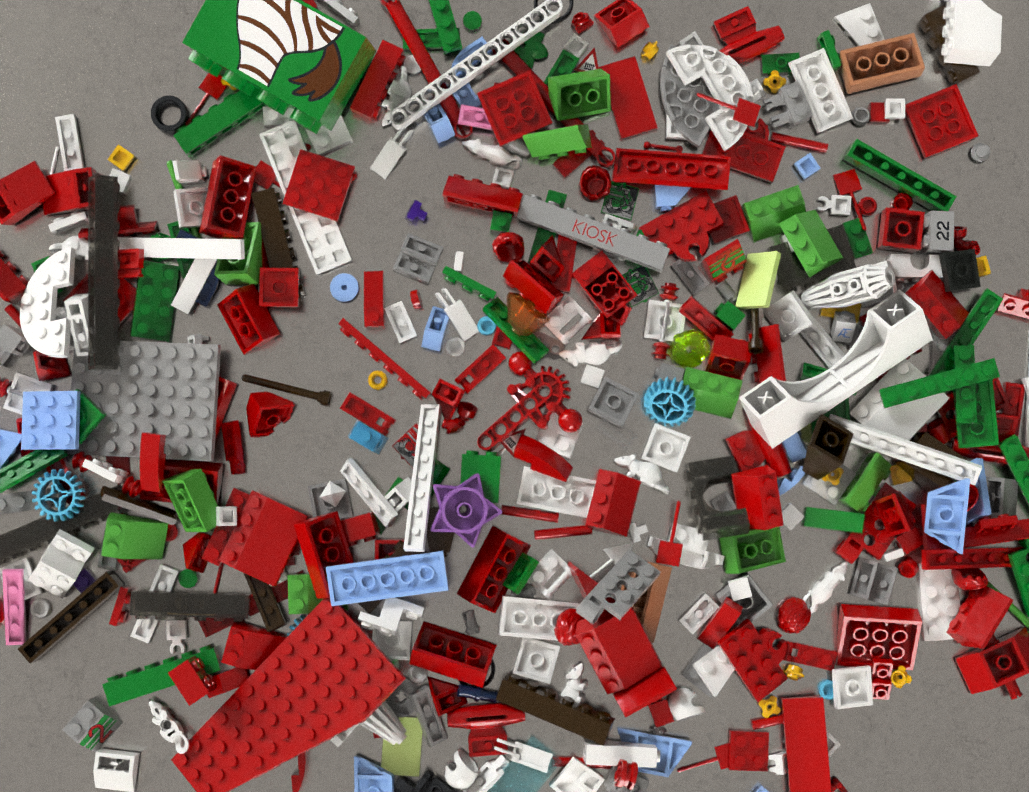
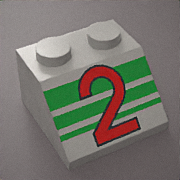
[62,697,122,752]

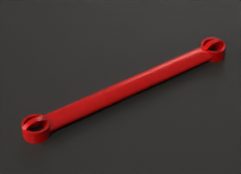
[380,0,473,140]
[492,39,615,168]

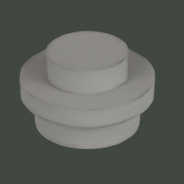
[851,106,870,126]
[971,143,990,162]

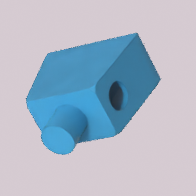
[348,420,389,454]

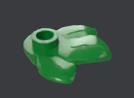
[513,32,549,68]

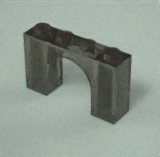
[767,225,856,294]
[685,456,750,541]

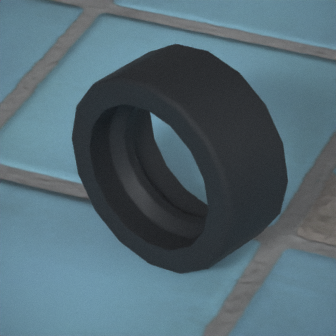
[151,95,189,134]

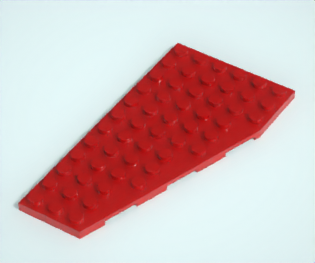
[171,598,406,792]

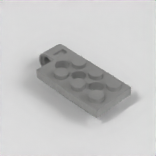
[576,549,661,624]

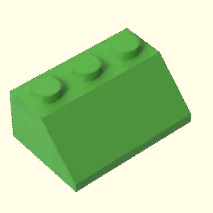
[548,69,611,121]
[523,124,592,160]
[741,185,806,243]
[779,210,843,278]
[682,367,743,419]
[838,452,892,513]
[163,469,219,532]

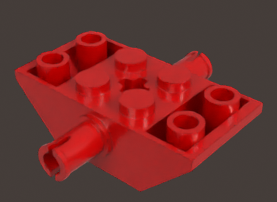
[955,627,1029,700]

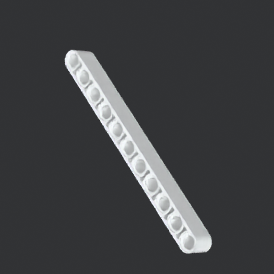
[390,0,563,130]

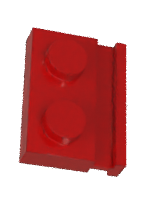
[108,248,144,279]

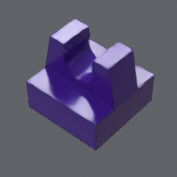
[405,200,428,221]

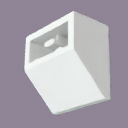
[93,748,140,792]

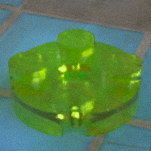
[670,330,710,368]

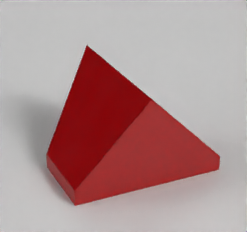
[530,235,565,283]
[581,311,621,340]
[33,348,69,381]
[431,379,466,420]
[427,676,468,716]

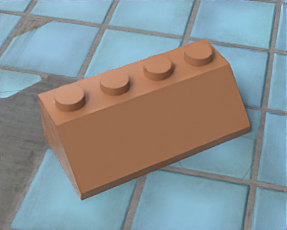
[840,33,925,94]
[621,561,672,643]

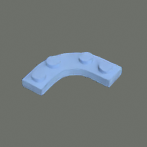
[450,36,493,107]

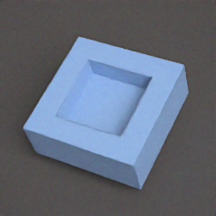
[793,153,821,180]

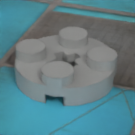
[386,678,418,717]

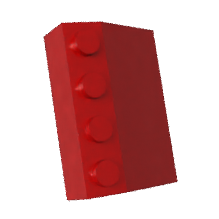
[219,490,309,587]
[836,604,922,671]
[575,606,663,694]

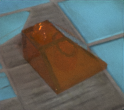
[507,292,550,336]

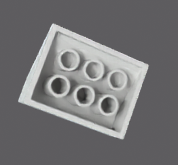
[850,359,949,441]

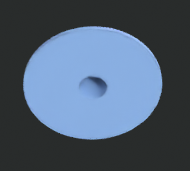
[330,273,359,302]

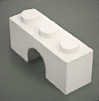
[887,254,943,283]

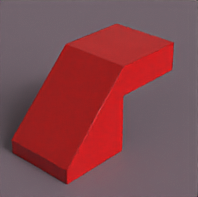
[207,667,250,698]

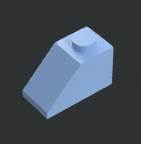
[424,103,455,143]
[653,185,691,212]
[421,306,449,352]

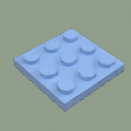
[21,391,80,450]

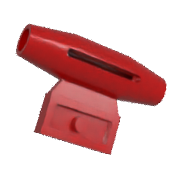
[713,6,785,64]
[951,412,1029,464]
[725,414,792,478]
[447,703,525,757]

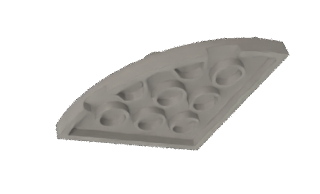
[660,44,720,148]

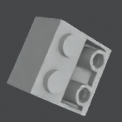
[986,477,1018,517]

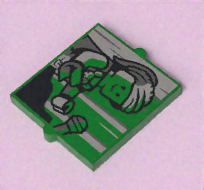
[601,181,639,221]
[622,265,659,307]

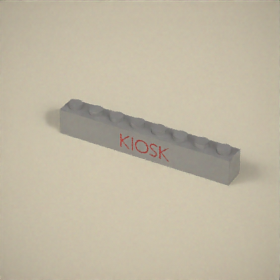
[517,194,670,273]

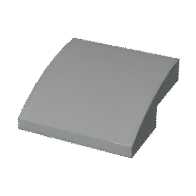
[393,233,443,285]
[849,557,898,605]

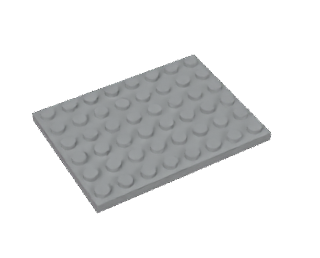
[67,340,221,462]

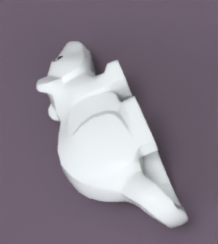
[381,66,412,126]
[462,139,522,171]
[49,236,109,263]
[559,339,622,366]
[614,454,670,495]
[803,562,848,613]
[561,663,588,704]
[148,699,189,754]

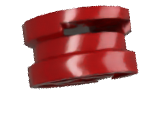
[614,759,638,790]

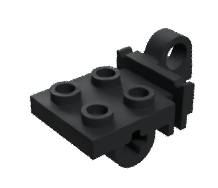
[394,771,458,792]

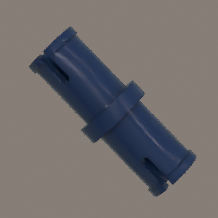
[457,684,498,704]

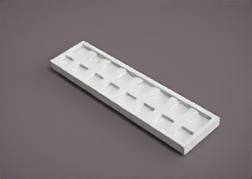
[259,120,352,275]

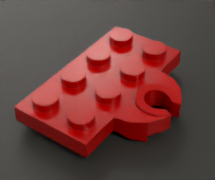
[702,118,786,183]
[639,191,725,262]
[717,619,788,702]

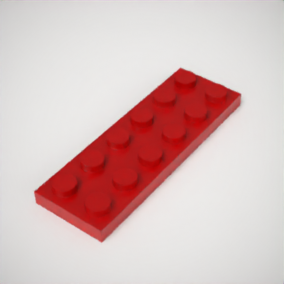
[613,148,731,190]

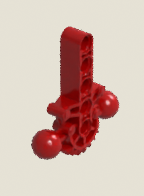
[477,351,582,452]

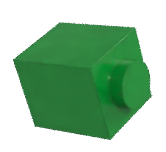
[490,210,512,234]
[715,301,746,331]

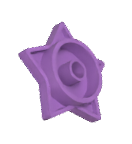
[430,473,502,548]

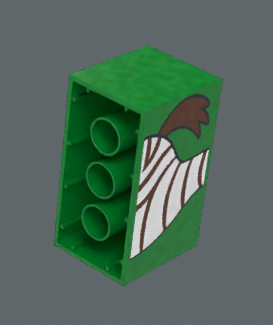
[182,0,376,134]

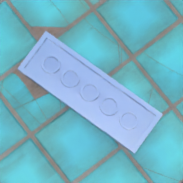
[326,550,449,606]

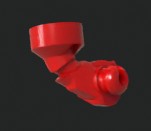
[954,226,980,255]
[441,402,478,434]

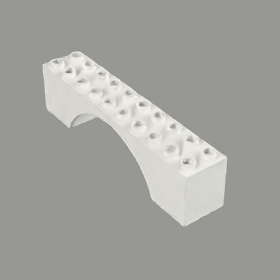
[941,0,1002,66]
[739,289,933,449]

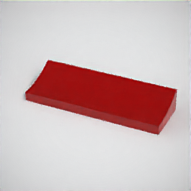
[781,695,831,792]

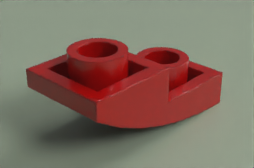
[871,658,893,700]

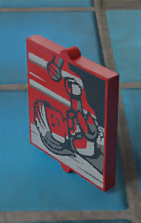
[392,423,438,468]

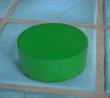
[463,11,482,31]
[178,569,199,588]

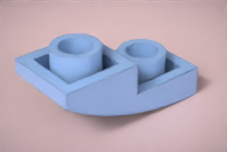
[782,430,808,463]
[777,466,805,496]

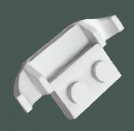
[647,523,725,569]

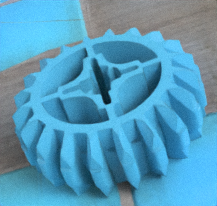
[644,376,696,427]
[32,469,86,522]

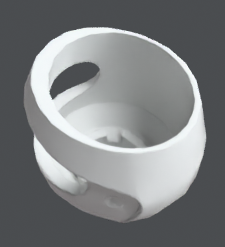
[668,688,705,721]
[444,750,479,789]

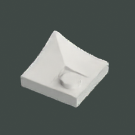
[305,115,353,156]
[536,409,583,460]
[549,756,605,792]

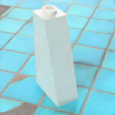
[583,738,660,768]

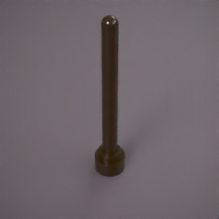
[748,308,764,354]
[241,374,332,407]

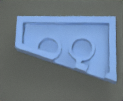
[966,458,992,525]

